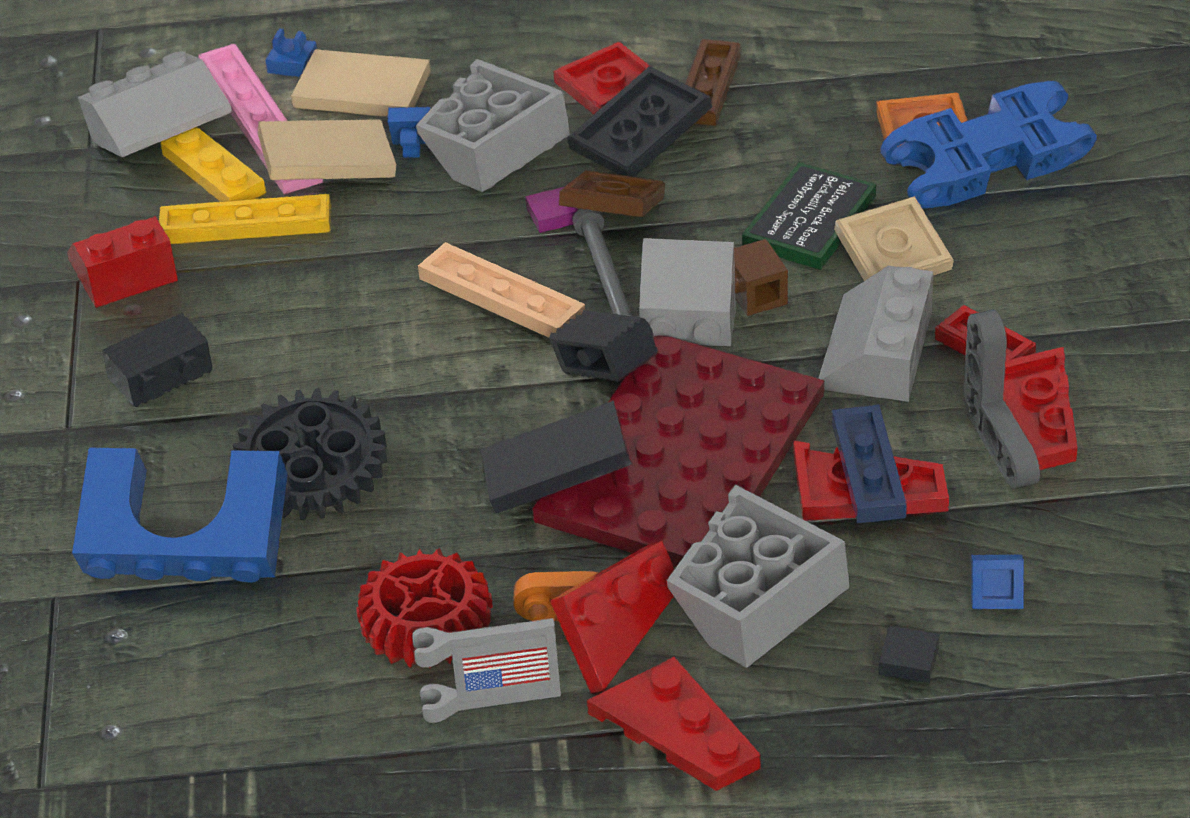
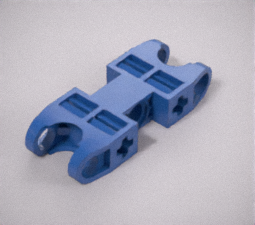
[880,81,1097,209]

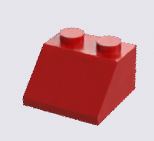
[67,216,178,308]

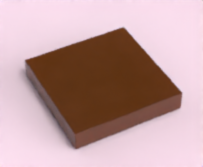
[559,170,665,217]

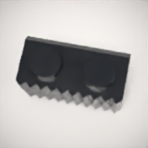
[549,310,658,382]
[102,312,213,407]

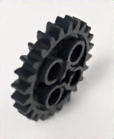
[233,388,387,520]

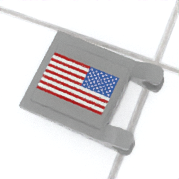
[412,619,561,723]

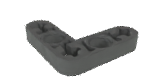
[964,309,1040,489]

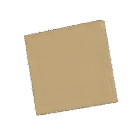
[834,196,954,281]

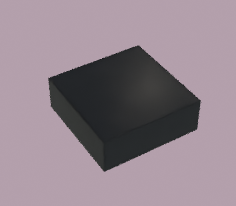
[879,626,940,683]

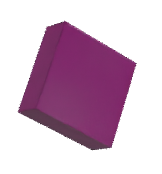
[525,187,578,233]

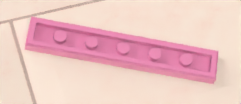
[198,44,323,195]

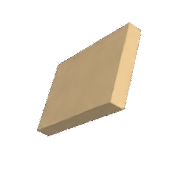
[291,49,431,117]
[258,120,396,180]

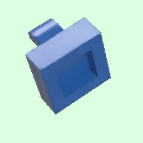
[265,29,317,77]
[388,107,430,158]
[971,555,1024,609]

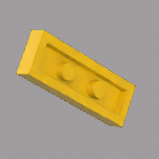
[160,127,266,202]

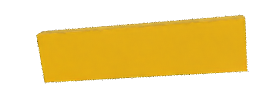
[159,194,331,244]

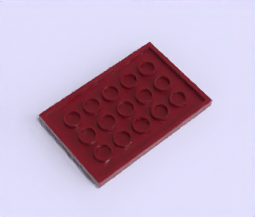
[533,336,825,567]

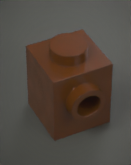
[734,239,788,316]

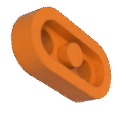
[513,571,598,621]

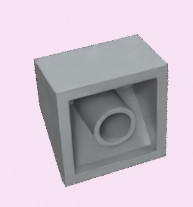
[639,238,736,347]

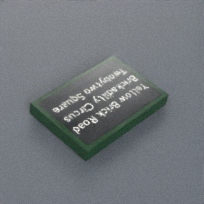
[742,162,876,270]

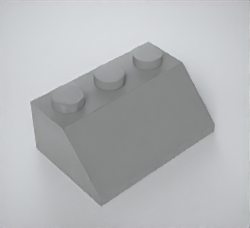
[78,51,232,157]
[818,266,933,402]

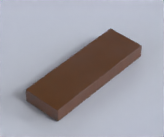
[685,39,741,126]

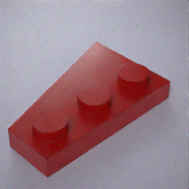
[1003,347,1078,470]
[793,441,949,521]
[550,540,675,694]
[587,657,761,791]

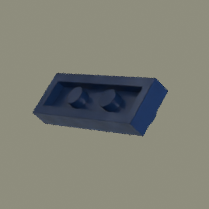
[832,405,907,524]

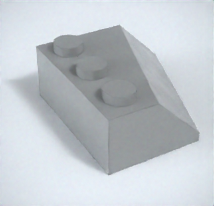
[416,59,570,192]
[667,485,850,668]

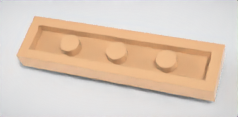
[418,242,585,338]

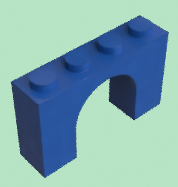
[72,448,288,582]

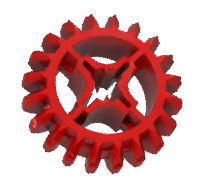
[356,548,493,669]

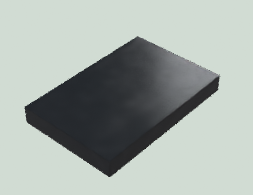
[567,66,712,177]
[481,401,632,514]

